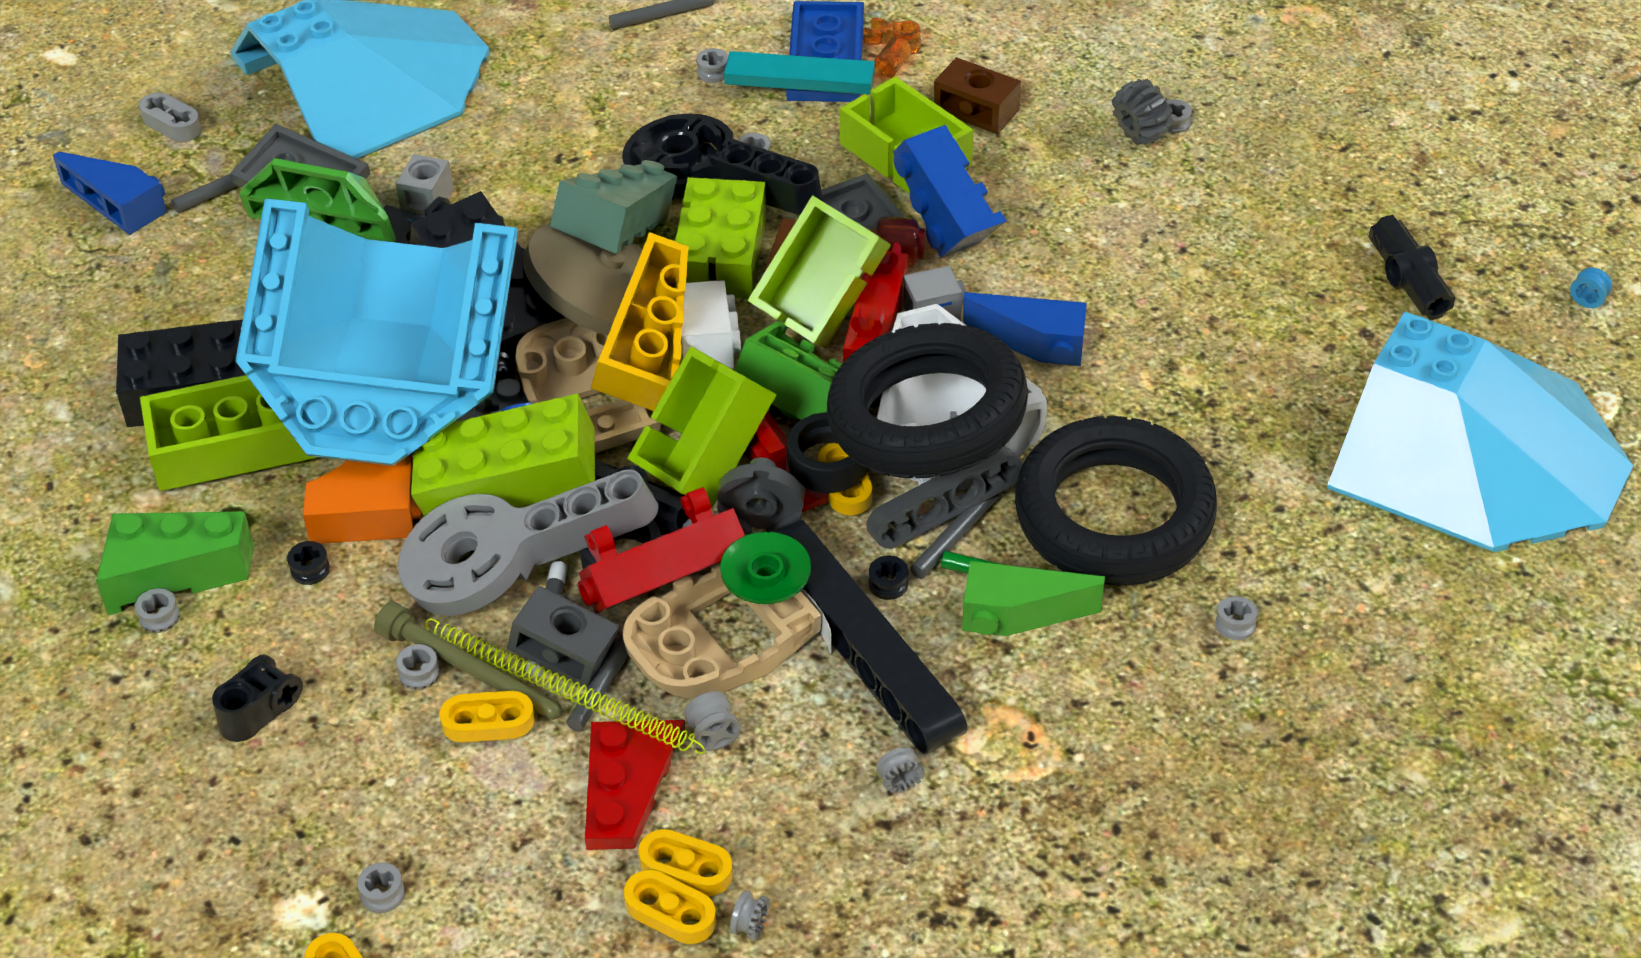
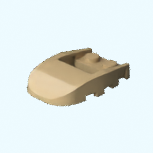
[515,318,661,453]
[623,562,821,699]

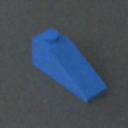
[53,152,167,235]
[963,292,1087,366]

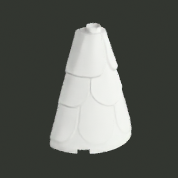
[877,304,1047,491]

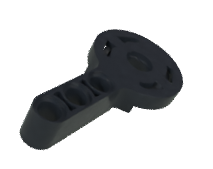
[622,114,823,215]

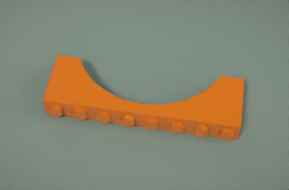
[303,452,423,544]

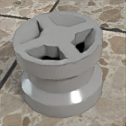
[684,691,741,751]

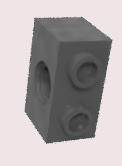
[507,585,619,689]

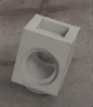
[396,154,454,216]

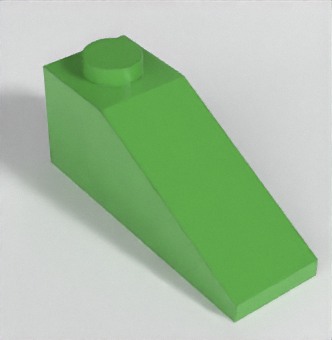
[962,561,1105,636]

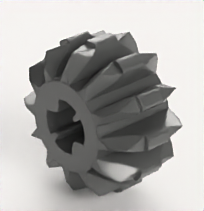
[1112,79,1173,145]

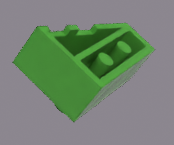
[735,320,842,420]
[96,511,254,615]

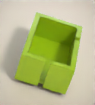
[839,76,974,194]
[675,177,767,299]
[747,195,891,349]
[627,346,777,508]

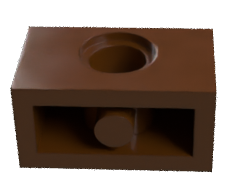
[934,57,1021,134]

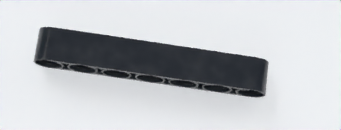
[774,519,968,755]

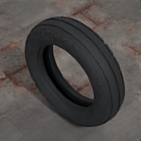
[827,323,1028,478]
[1015,416,1217,586]

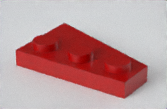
[585,720,685,850]

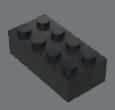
[410,191,565,359]
[116,319,246,428]

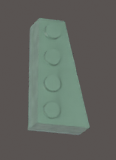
[550,160,677,254]

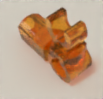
[863,18,921,78]

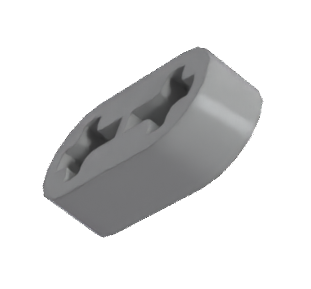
[139,93,202,142]

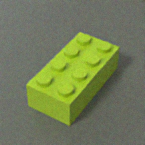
[140,375,319,491]
[411,393,595,516]

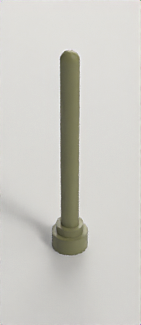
[374,601,562,720]

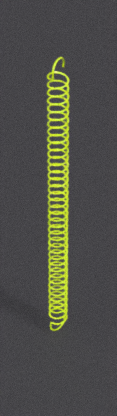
[425,618,705,754]

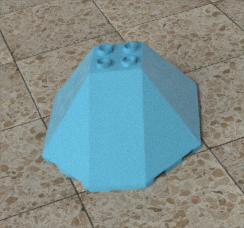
[230,0,490,159]
[236,198,518,466]
[1327,312,1633,552]

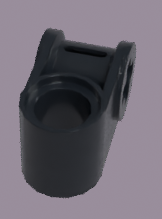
[212,654,303,742]

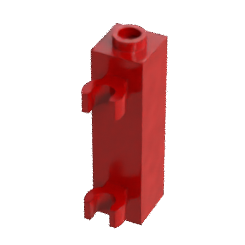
[843,242,908,362]
[578,487,745,613]

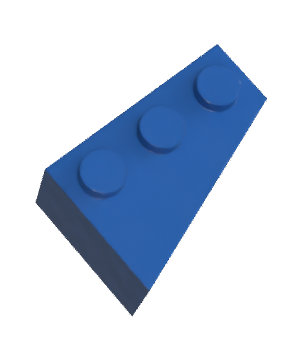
[893,125,1007,258]

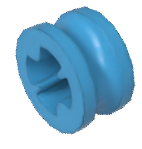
[1570,267,1613,308]

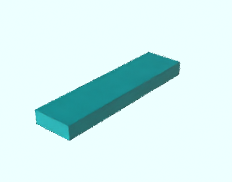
[724,51,875,95]

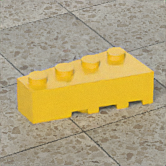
[591,232,689,411]

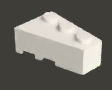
[681,280,741,370]

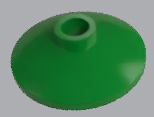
[720,532,811,604]

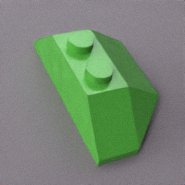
[239,158,396,242]

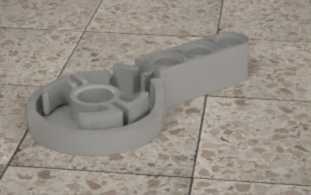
[398,470,658,616]

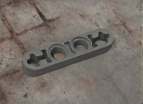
[866,446,1023,549]

